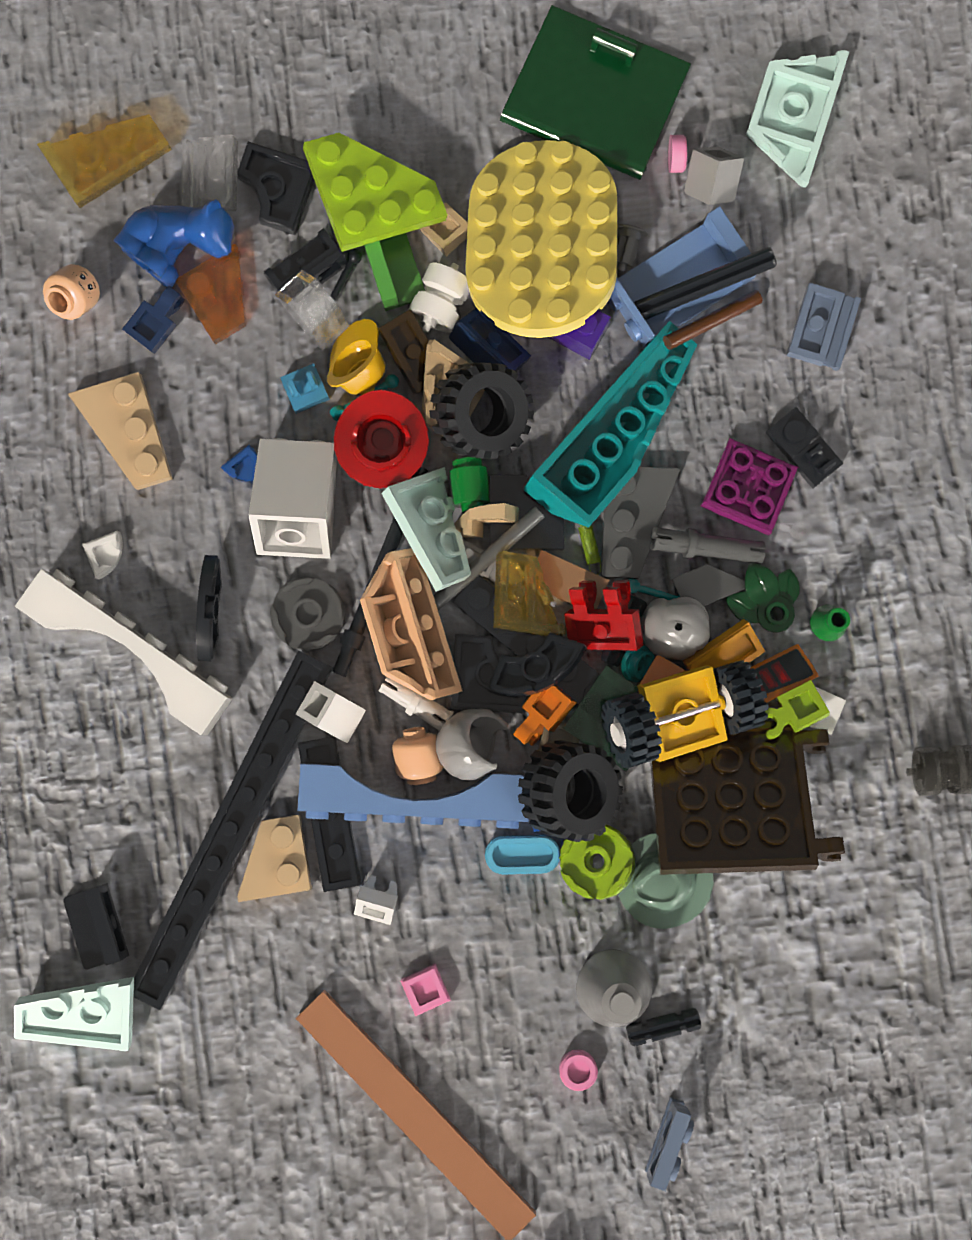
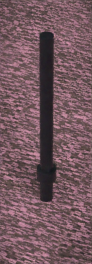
[332,467,428,677]

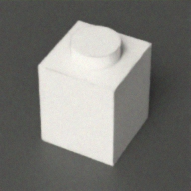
[296,681,366,743]

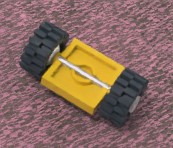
[601,660,768,769]

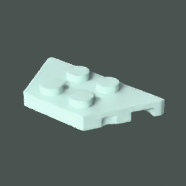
[746,50,849,188]

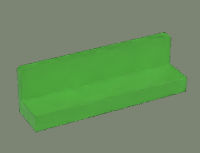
[364,233,425,312]

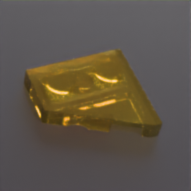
[493,551,566,636]

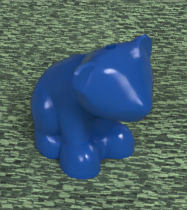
[113,200,234,288]

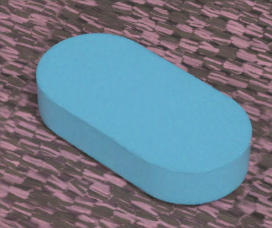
[485,835,560,875]

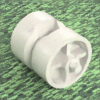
[408,263,469,333]

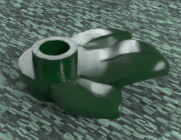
[726,563,800,633]

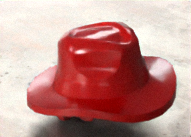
[334,390,429,489]

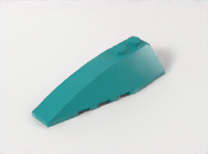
[523,321,698,528]

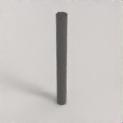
[433,506,545,611]

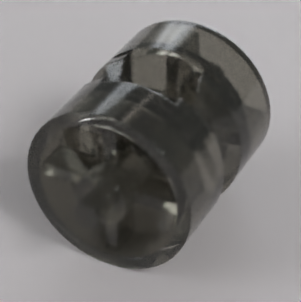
[906,745,972,796]

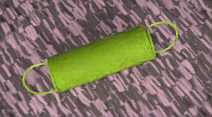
[578,524,601,575]

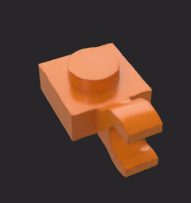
[513,685,577,746]

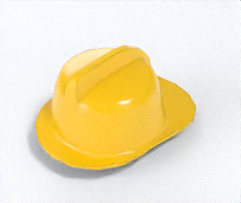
[327,319,386,395]

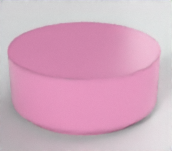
[668,134,687,173]
[559,1049,598,1091]

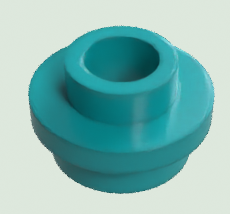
[621,646,655,682]

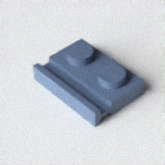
[786,283,861,371]
[645,1097,694,1192]

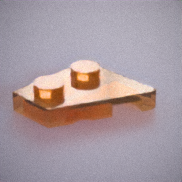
[176,243,247,345]

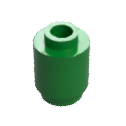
[450,457,490,514]

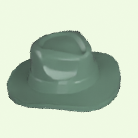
[618,833,714,929]

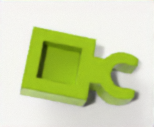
[765,680,830,739]

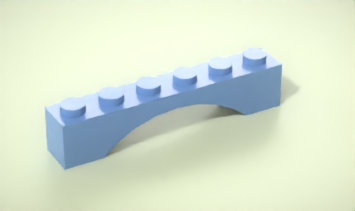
[297,763,529,829]

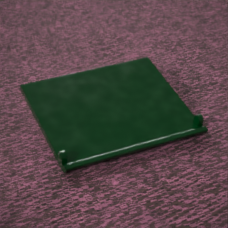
[500,5,691,180]

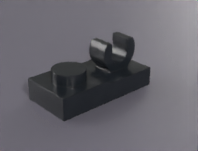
[765,407,844,489]

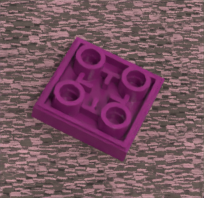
[700,438,798,536]

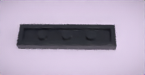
[298,736,362,892]

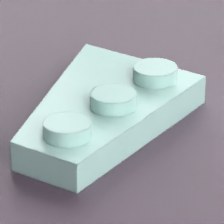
[381,467,471,592]

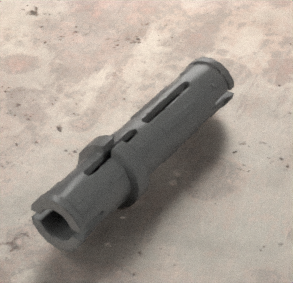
[650,526,766,565]

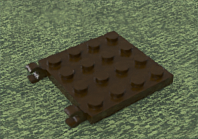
[650,721,845,875]

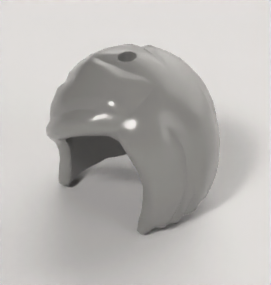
[640,597,710,661]
[436,708,509,780]

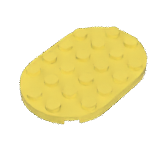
[466,140,618,338]

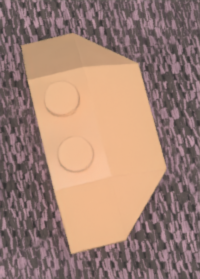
[360,548,462,700]

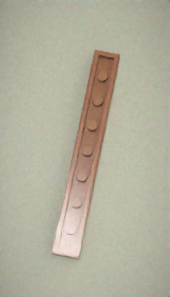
[295,989,536,1240]

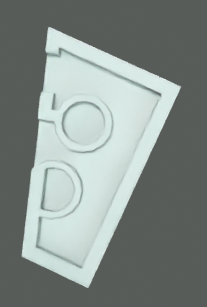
[14,977,134,1051]

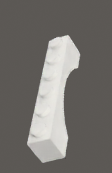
[15,569,233,735]

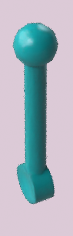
[330,374,399,421]
[629,578,679,600]

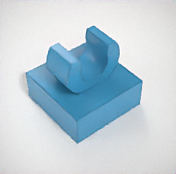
[280,363,330,414]

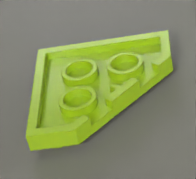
[303,133,448,252]

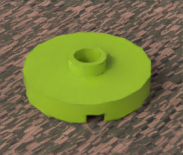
[559,824,635,900]

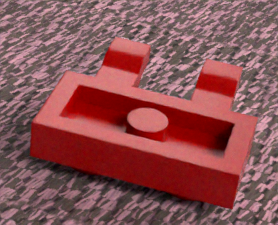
[564,580,643,651]

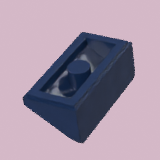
[449,307,531,372]

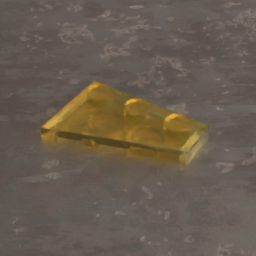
[37,114,172,208]

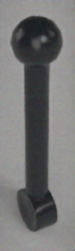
[319,249,362,319]

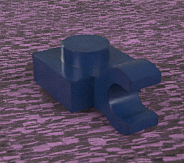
[122,286,185,354]

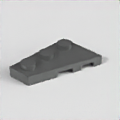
[601,467,680,579]

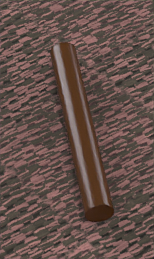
[663,290,763,350]

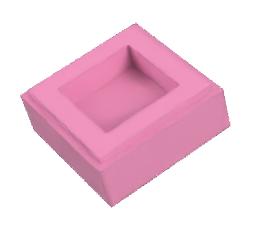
[400,963,451,1016]

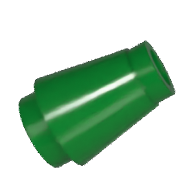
[810,604,850,641]

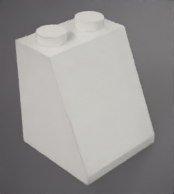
[248,438,337,559]

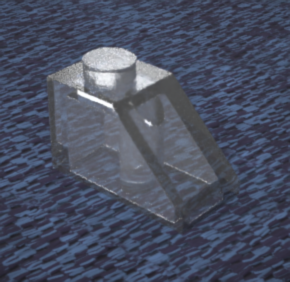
[275,270,349,351]

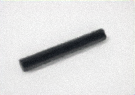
[634,247,777,320]

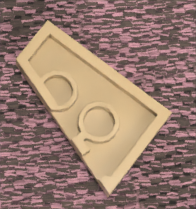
[68,372,173,490]

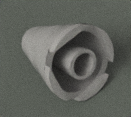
[576,949,652,1027]

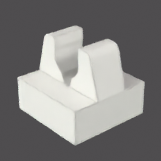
[354,875,398,925]

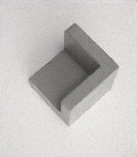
[684,147,744,205]

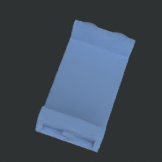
[608,206,756,348]

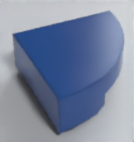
[221,444,257,482]

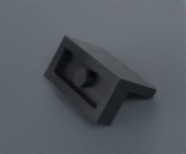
[63,883,129,970]

